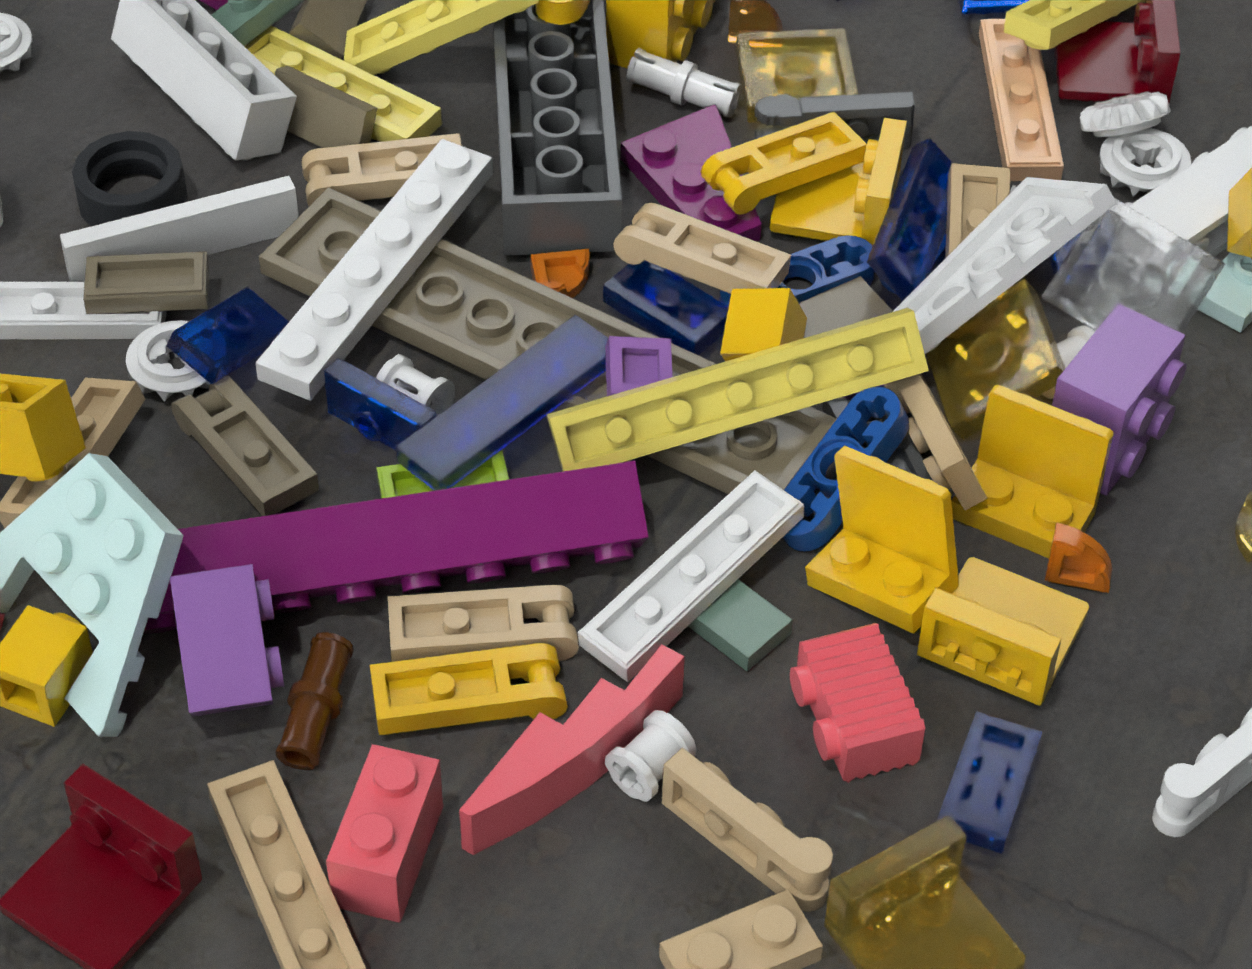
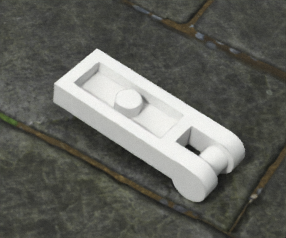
[1152,708,1252,837]

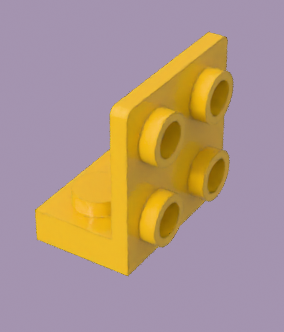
[770,117,907,250]
[951,385,1114,559]
[805,446,959,634]
[917,557,1089,706]

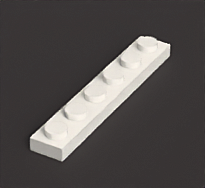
[255,139,493,401]

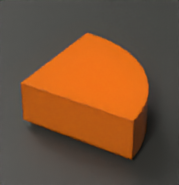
[531,249,589,298]
[1045,523,1112,593]

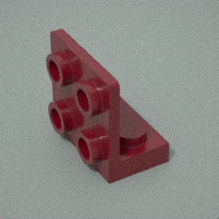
[1055,0,1181,103]
[0,764,203,969]

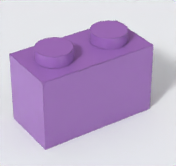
[170,564,284,717]

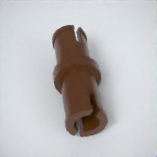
[275,632,354,770]

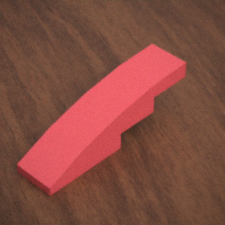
[459,644,685,855]

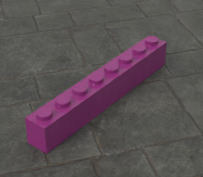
[143,461,648,634]

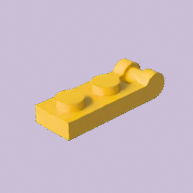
[701,112,867,215]
[370,643,568,735]

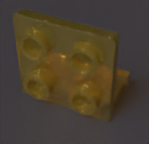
[824,815,1026,969]

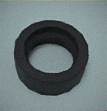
[72,131,188,226]

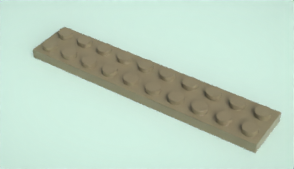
[259,187,837,494]

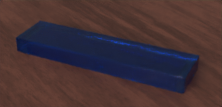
[396,315,608,491]

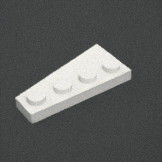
[893,177,1117,354]

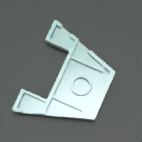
[0,453,184,737]

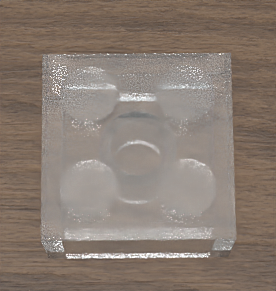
[1041,198,1226,333]

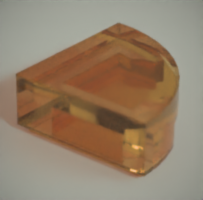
[728,0,783,47]

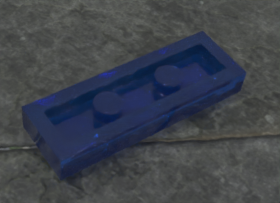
[867,138,953,301]

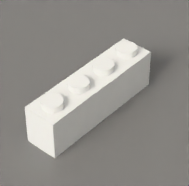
[111,0,297,161]
[1105,126,1252,295]

